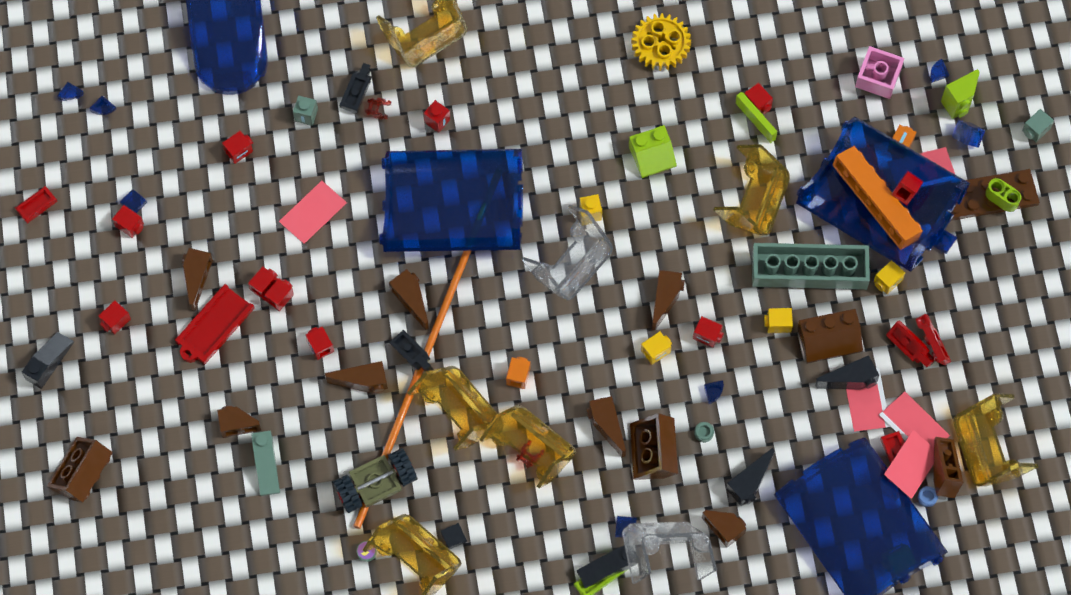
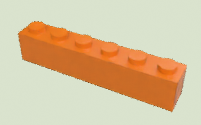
[833,146,923,250]

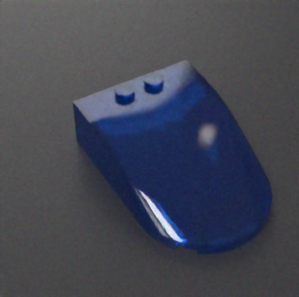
[186,0,268,95]

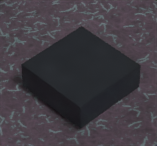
[441,523,467,550]

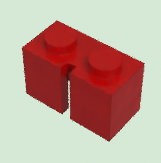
[248,266,294,312]

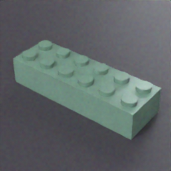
[752,243,870,290]

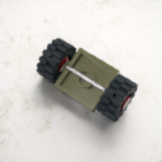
[333,448,418,513]

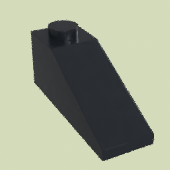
[22,332,74,389]
[815,355,879,390]
[726,448,775,506]
[577,542,641,589]

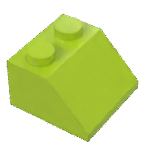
[941,69,980,119]
[629,125,677,178]

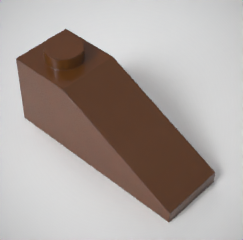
[182,248,213,311]
[389,269,429,330]
[652,270,685,330]
[325,361,388,394]
[586,396,626,457]
[933,437,964,498]

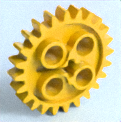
[631,13,691,71]

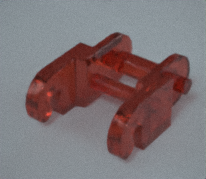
[365,98,392,120]
[516,439,545,469]

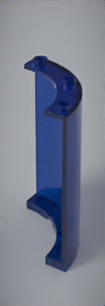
[796,117,970,272]
[379,149,523,252]
[774,437,948,595]

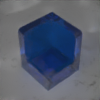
[952,120,986,148]

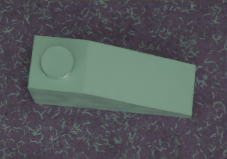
[251,430,280,496]

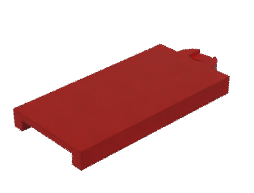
[175,284,255,365]

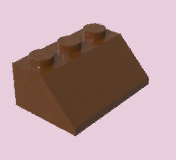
[797,309,863,364]
[630,413,678,480]
[46,437,113,503]

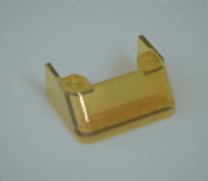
[376,0,468,67]
[713,144,790,235]
[407,366,501,451]
[953,394,1038,487]
[479,405,576,489]
[363,514,462,595]

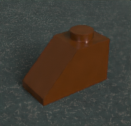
[217,406,261,438]
[702,510,746,548]

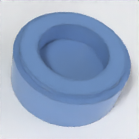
[918,486,938,507]

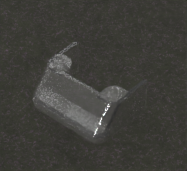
[521,205,613,300]
[622,522,717,584]

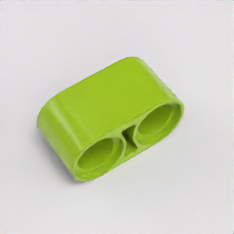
[986,178,1021,212]

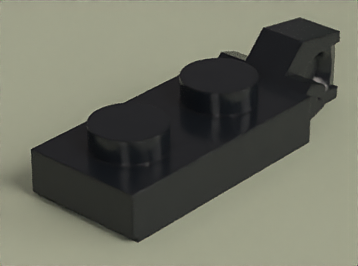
[339,63,372,114]
[389,330,434,375]

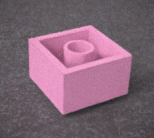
[855,46,905,99]

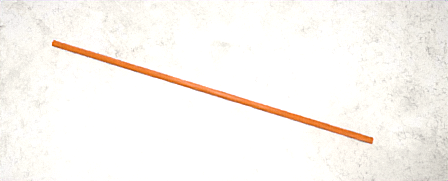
[353,168,503,529]

